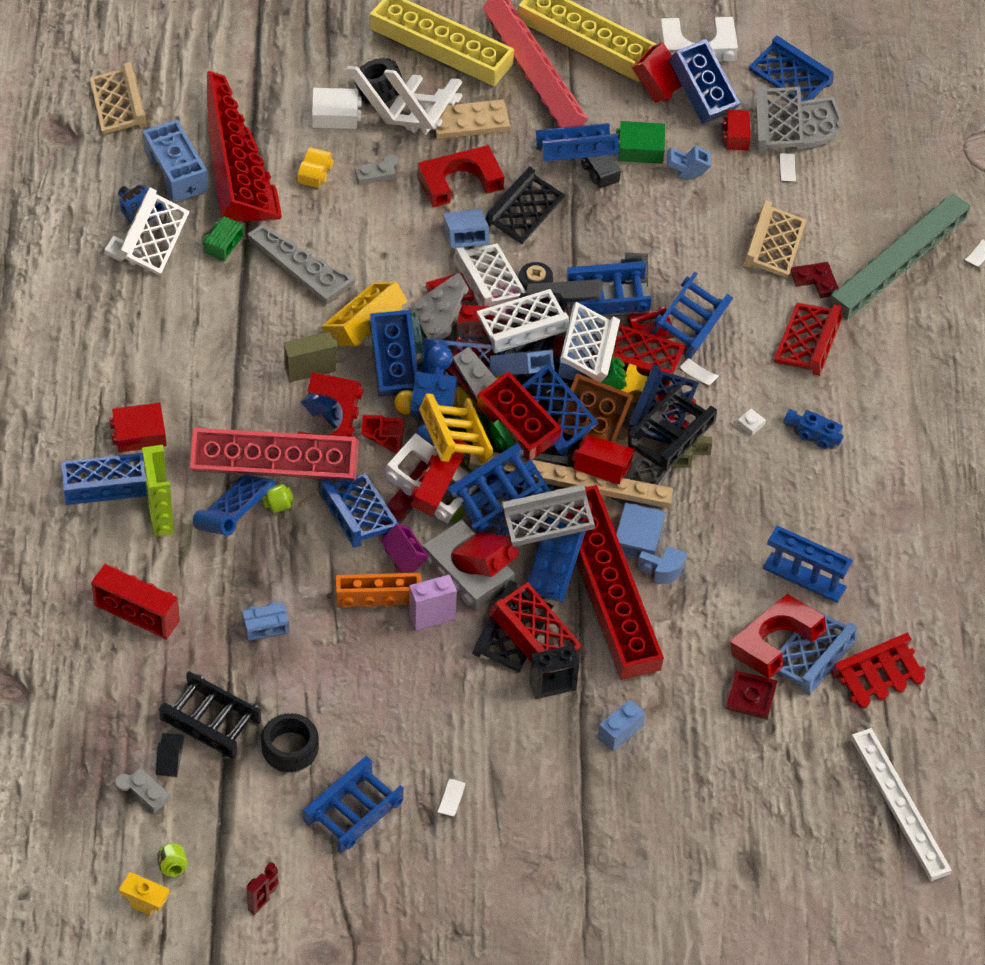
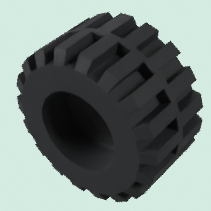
[354,58,404,105]

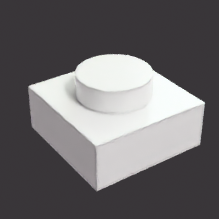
[737,409,766,436]

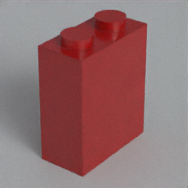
[631,42,682,103]
[109,402,167,453]
[572,435,635,485]
[451,532,520,577]

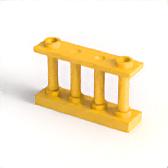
[419,393,493,465]

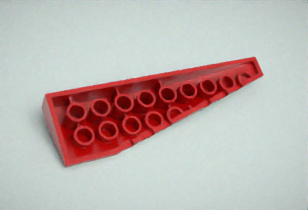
[207,71,282,222]

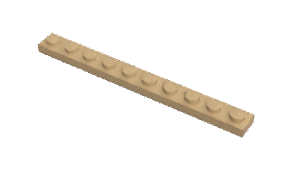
[468,452,673,509]

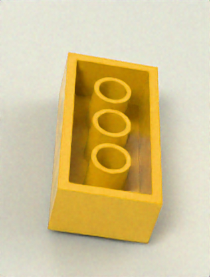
[321,281,407,347]

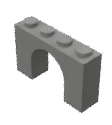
[423,520,515,611]

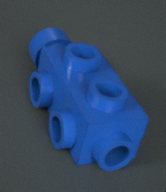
[783,409,844,449]

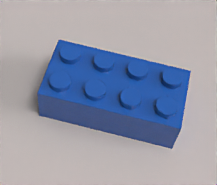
[669,39,740,124]
[369,310,418,397]

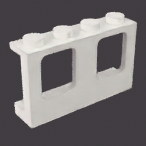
[383,433,479,524]

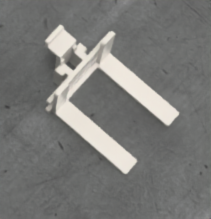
[346,66,463,135]

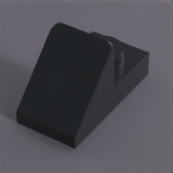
[155,733,185,777]

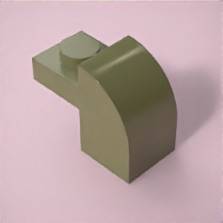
[671,436,712,468]

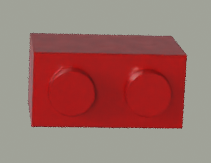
[722,110,751,151]

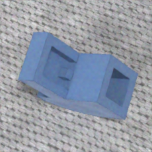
[667,146,711,179]
[638,546,687,584]

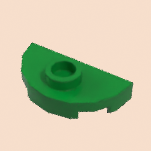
[491,420,516,451]

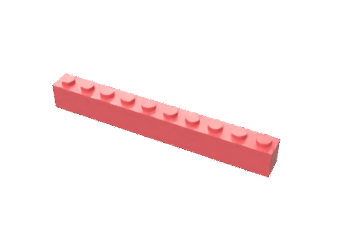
[483,0,588,128]

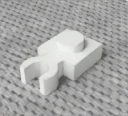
[104,236,141,266]

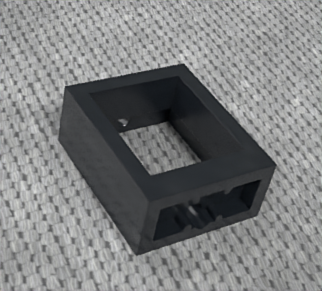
[529,645,580,699]

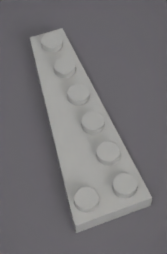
[248,224,355,304]
[453,347,497,426]

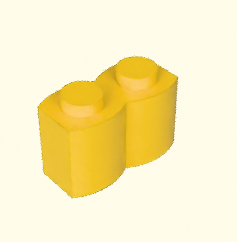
[297,147,334,188]

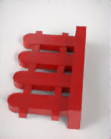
[831,632,926,709]

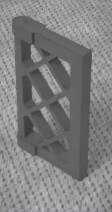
[611,455,672,507]

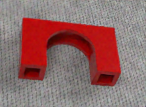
[417,145,505,208]
[298,372,364,437]
[730,594,827,679]

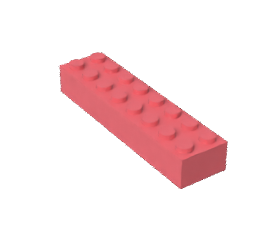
[190,428,359,481]

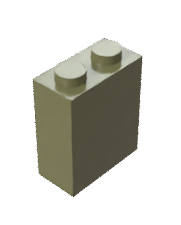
[284,332,338,382]

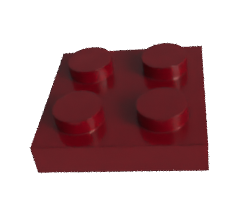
[726,670,778,720]

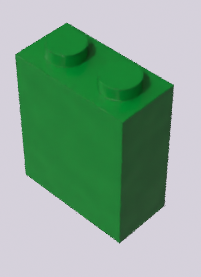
[616,121,665,164]

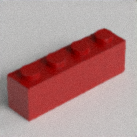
[410,439,469,517]

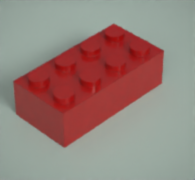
[477,371,562,461]
[91,564,180,640]

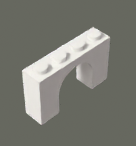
[660,17,738,61]

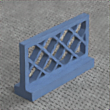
[777,610,857,695]

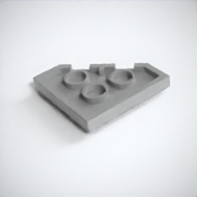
[410,272,469,340]

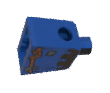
[118,185,164,224]

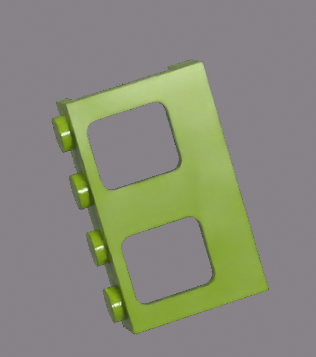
[142,445,175,537]

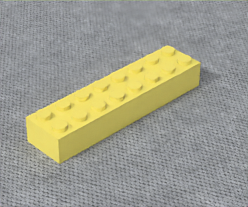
[370,0,514,87]
[518,0,656,83]

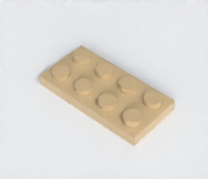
[435,99,510,139]

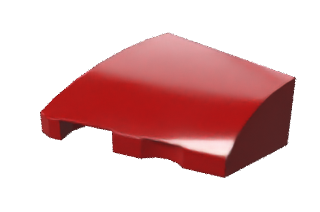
[361,414,405,454]

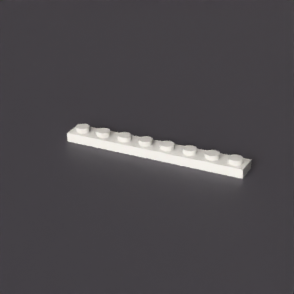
[851,728,952,882]

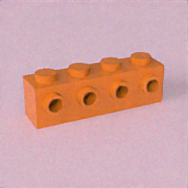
[336,573,421,608]

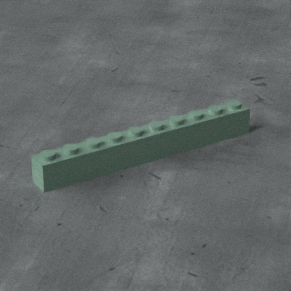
[829,194,971,320]

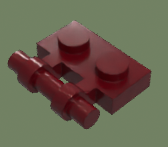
[247,862,279,915]

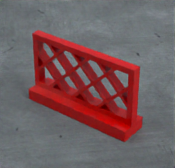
[774,303,842,376]
[595,324,685,387]
[488,582,582,674]

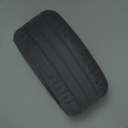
[261,713,319,772]

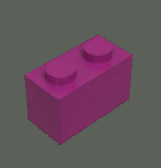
[381,524,429,573]

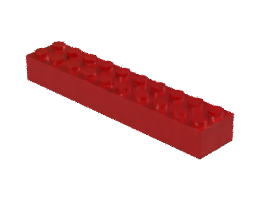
[557,485,664,680]

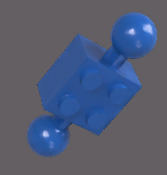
[410,345,458,447]

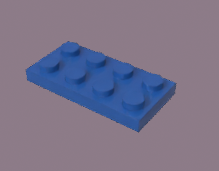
[525,517,586,602]

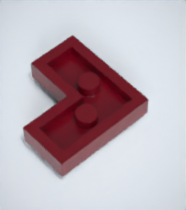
[790,262,839,298]

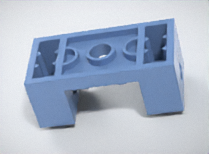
[142,119,208,203]

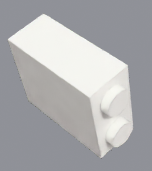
[312,88,362,129]

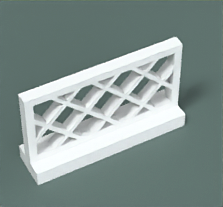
[116,187,190,276]
[454,243,526,306]
[477,289,569,353]
[560,302,620,382]

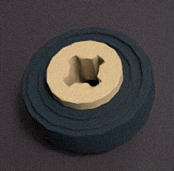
[519,262,553,292]

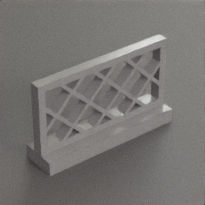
[756,84,804,153]
[502,484,595,547]

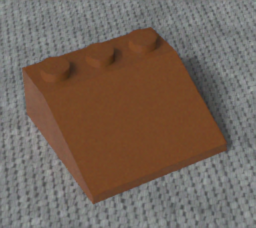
[557,374,633,443]

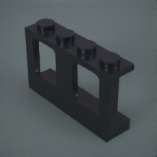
[627,384,717,472]

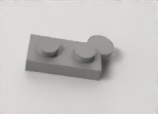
[355,154,399,185]
[115,768,171,813]

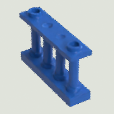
[536,123,619,161]
[566,261,652,315]
[652,272,733,359]
[448,443,546,532]
[762,525,853,603]
[303,756,404,854]

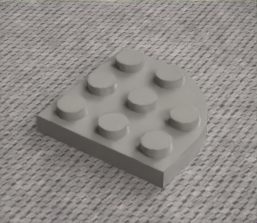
[781,96,841,150]

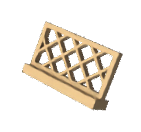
[90,62,148,135]
[743,200,806,278]

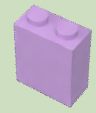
[409,574,457,630]

